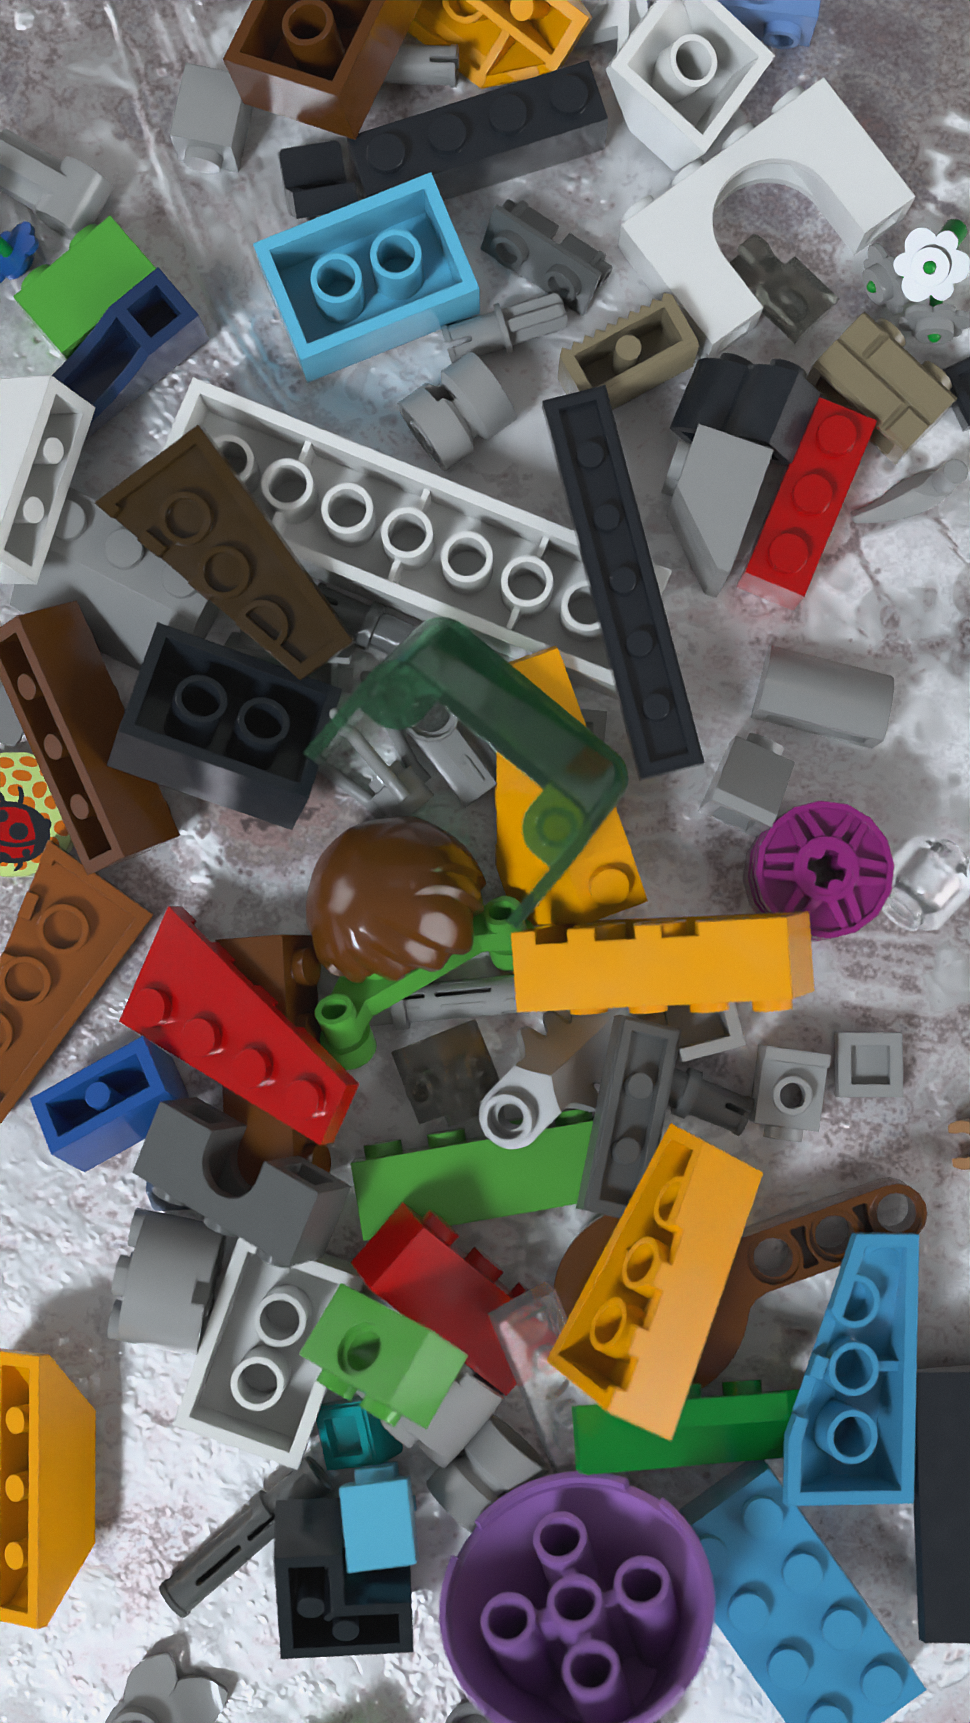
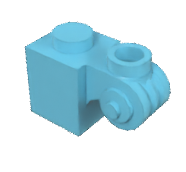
[339,1461,420,1573]

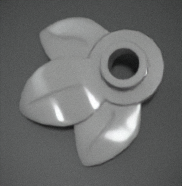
[105,1652,228,1723]

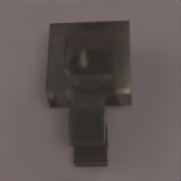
[729,234,840,344]

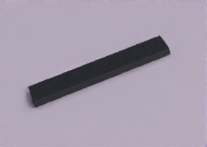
[542,385,705,781]

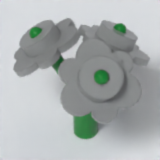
[862,219,970,344]

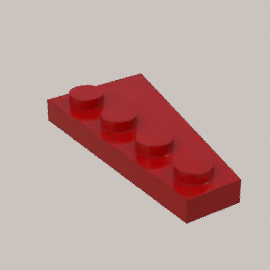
[119,906,359,1145]

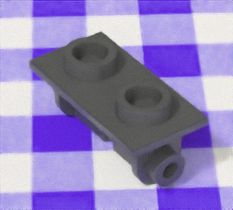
[480,199,613,316]

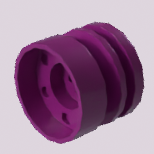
[743,800,895,942]

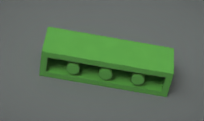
[350,1108,594,1241]

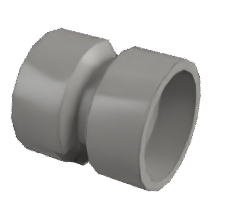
[397,352,517,471]
[426,1414,550,1533]

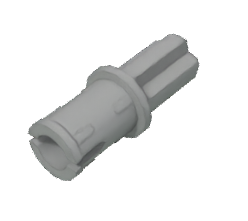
[441,292,568,363]

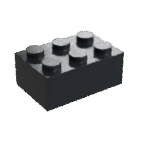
[107,622,342,830]

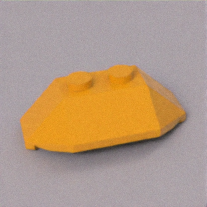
[408,0,593,89]
[0,1348,96,1630]

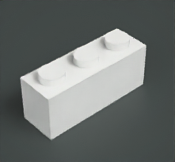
[0,375,95,584]

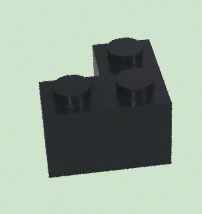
[273,1497,414,1660]

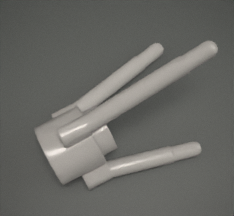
[318,670,434,819]

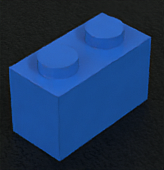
[30,1036,190,1173]

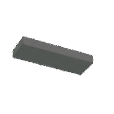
[576,1015,682,1218]

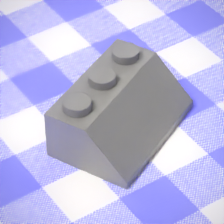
[10,487,221,671]

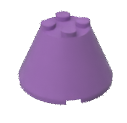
[439,1471,715,1723]

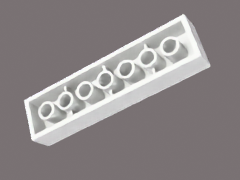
[161,377,672,700]

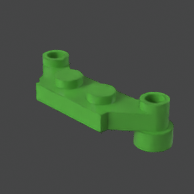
[315,896,534,1070]

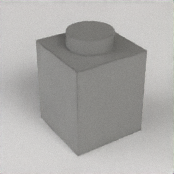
[169,63,253,174]

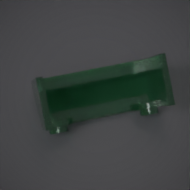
[304,617,628,930]

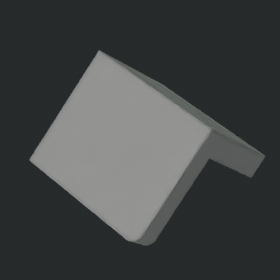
[663,1002,746,1062]

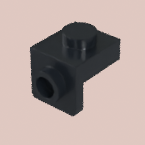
[278,140,358,221]

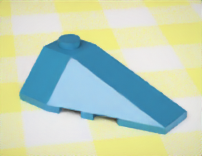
[783,1232,919,1506]

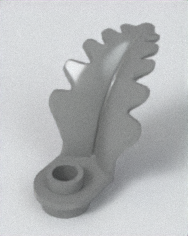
[479,1007,648,1149]

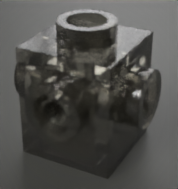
[391,1018,500,1127]

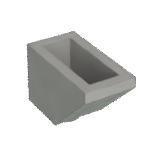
[698,733,795,837]

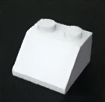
[605,0,775,172]

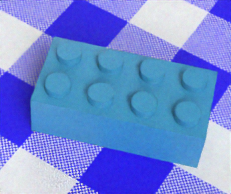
[678,1460,927,1723]

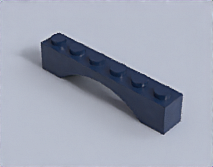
[51,267,209,441]

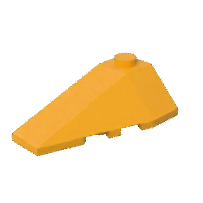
[494,645,648,925]

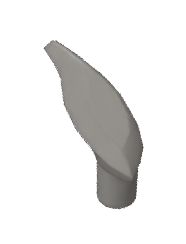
[850,459,968,523]

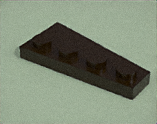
[94,424,357,680]

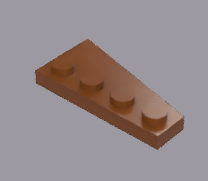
[0,840,154,1124]

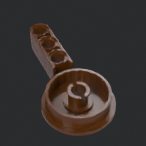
[552,1177,927,1389]

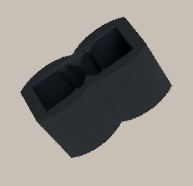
[669,353,821,465]

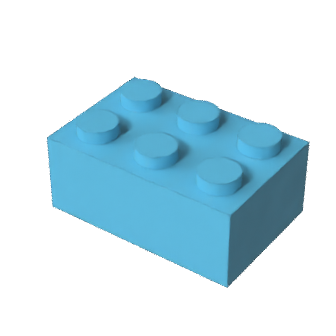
[253,172,480,383]

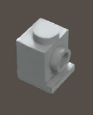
[749,1044,831,1142]

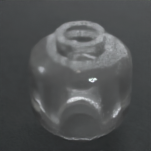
[882,836,970,931]

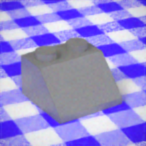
[661,424,773,598]

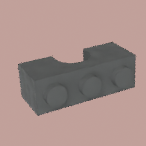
[132,1097,352,1268]

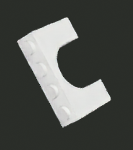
[617,77,916,358]

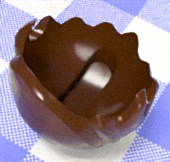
[306,816,486,983]

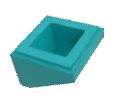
[316,1395,403,1471]

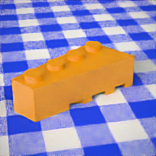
[511,911,815,1015]
[546,1123,763,1440]

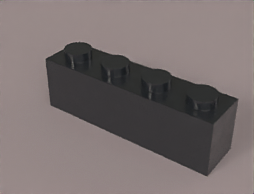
[347,60,608,201]

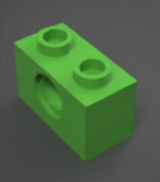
[299,1283,468,1430]

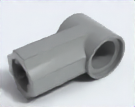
[0,128,114,241]
[402,684,496,808]

